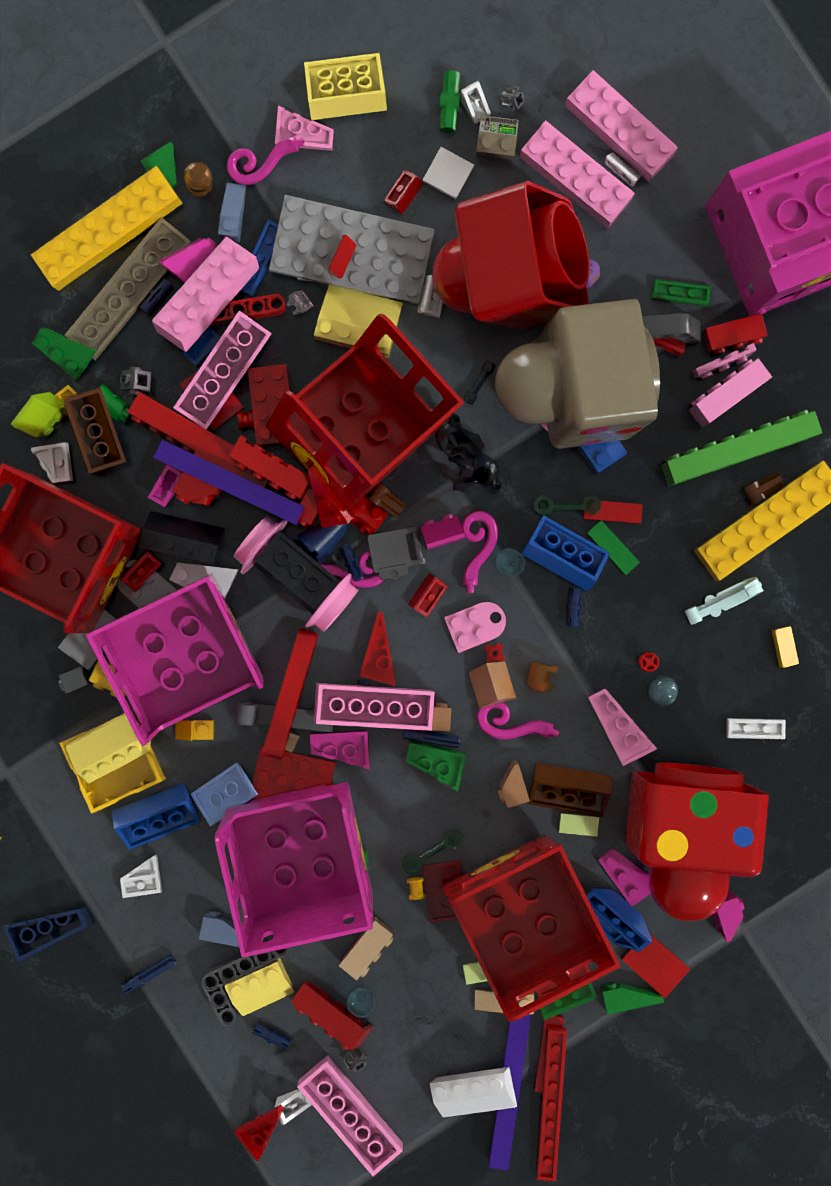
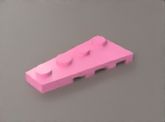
[588,688,657,766]

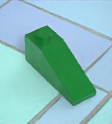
[600,982,664,1015]

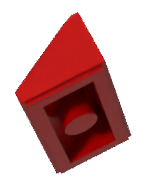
[383,170,423,214]
[328,234,356,279]
[653,337,686,356]
[120,550,161,592]
[408,574,448,617]

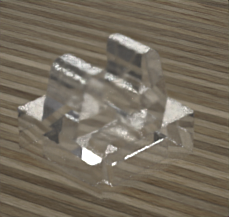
[287,290,313,315]

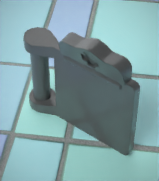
[367,526,427,580]

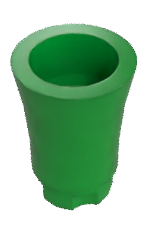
[99,384,131,424]

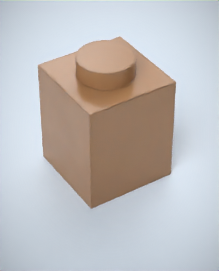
[432,703,452,731]

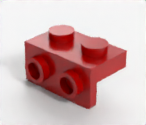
[348,497,388,535]

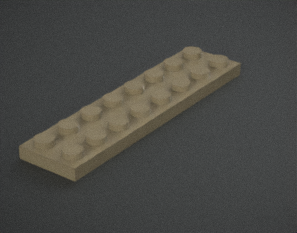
[65,217,192,361]

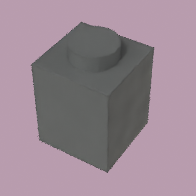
[58,667,91,693]

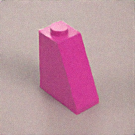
[158,238,217,283]

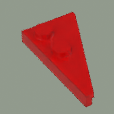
[308,465,352,528]
[359,611,396,686]
[234,1105,284,1161]

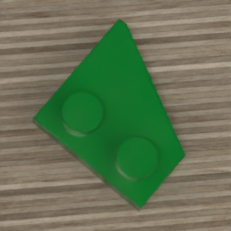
[141,142,178,188]

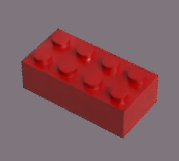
[248,364,291,447]

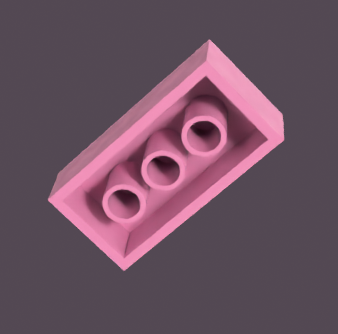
[689,358,772,428]

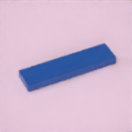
[240,220,279,298]

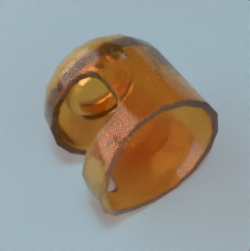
[184,162,213,196]
[527,661,559,693]

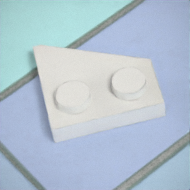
[31,442,73,484]
[120,855,162,898]

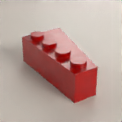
[229,435,311,500]
[291,981,373,1051]

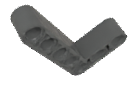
[642,313,701,343]
[235,701,334,732]
[201,947,290,1026]

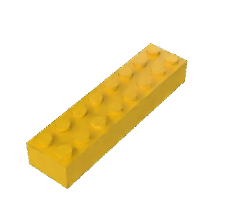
[31,166,183,291]
[693,460,831,581]

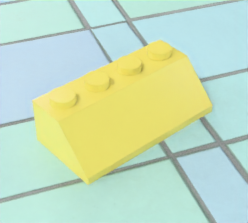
[66,713,151,783]

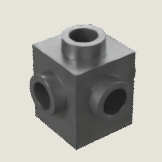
[120,367,151,395]

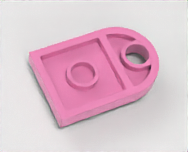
[444,602,506,653]

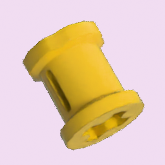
[407,877,426,900]

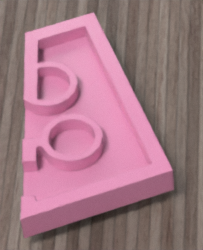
[275,106,334,151]
[693,343,756,379]

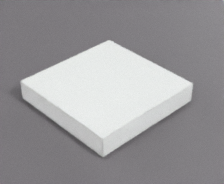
[423,147,474,200]

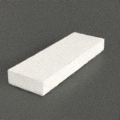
[726,718,786,739]

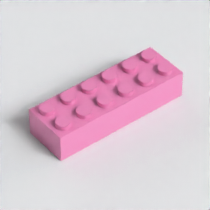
[565,70,678,182]
[520,121,635,229]
[152,237,259,352]
[173,311,272,429]
[314,683,435,731]
[297,1055,403,1176]

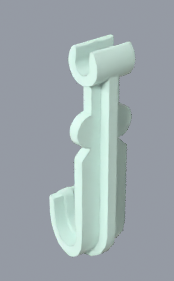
[684,577,763,625]

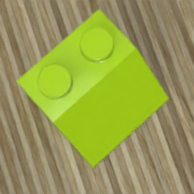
[11,392,65,438]

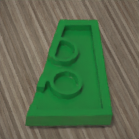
[32,327,97,380]
[406,741,466,792]

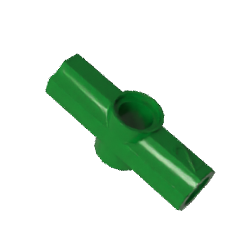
[439,70,460,133]

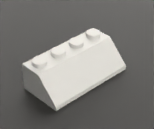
[430,1067,517,1117]

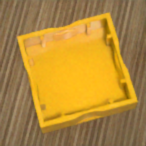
[59,710,166,814]

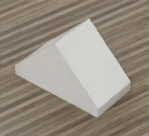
[460,81,491,124]
[275,1089,312,1125]

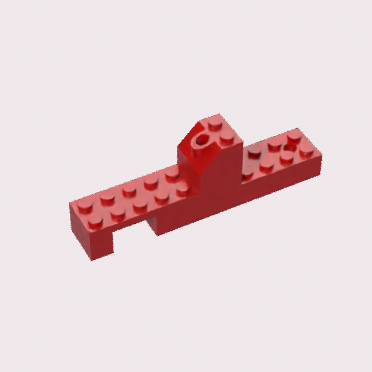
[128,392,319,528]

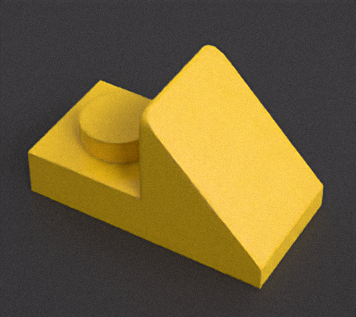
[175,720,214,741]

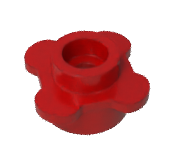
[484,643,505,663]

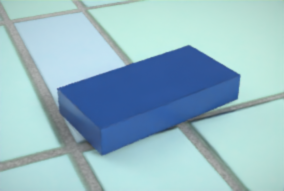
[182,326,221,367]

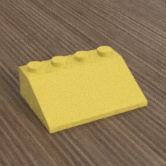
[304,53,387,120]
[314,285,403,358]

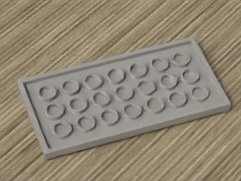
[269,195,435,305]

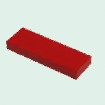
[583,500,643,524]

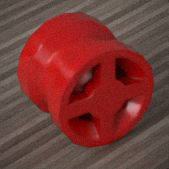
[237,410,255,430]
[638,652,659,672]

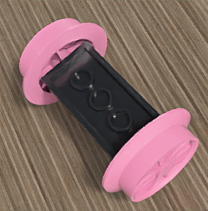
[234,515,359,632]

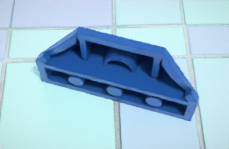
[586,888,652,952]

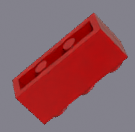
[702,313,768,355]

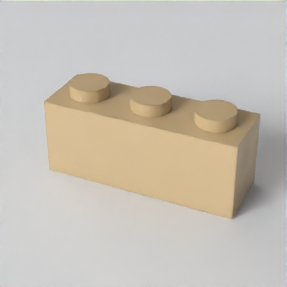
[339,916,394,980]

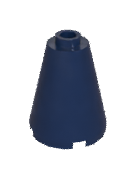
[294,523,347,565]

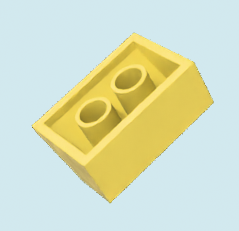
[224,958,295,1016]

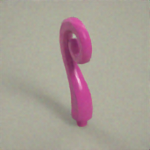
[227,136,305,185]
[461,511,498,593]
[321,550,384,588]
[477,702,559,740]

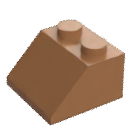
[498,760,530,808]

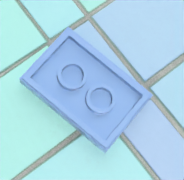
[190,762,259,827]

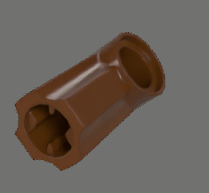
[743,472,784,505]
[366,483,407,518]

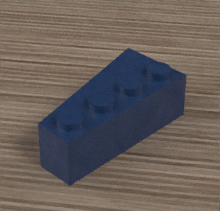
[2,907,94,962]

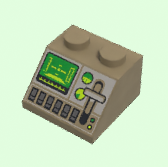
[476,115,519,159]

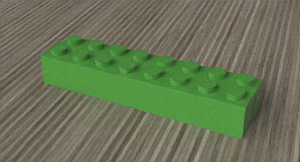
[661,410,822,487]

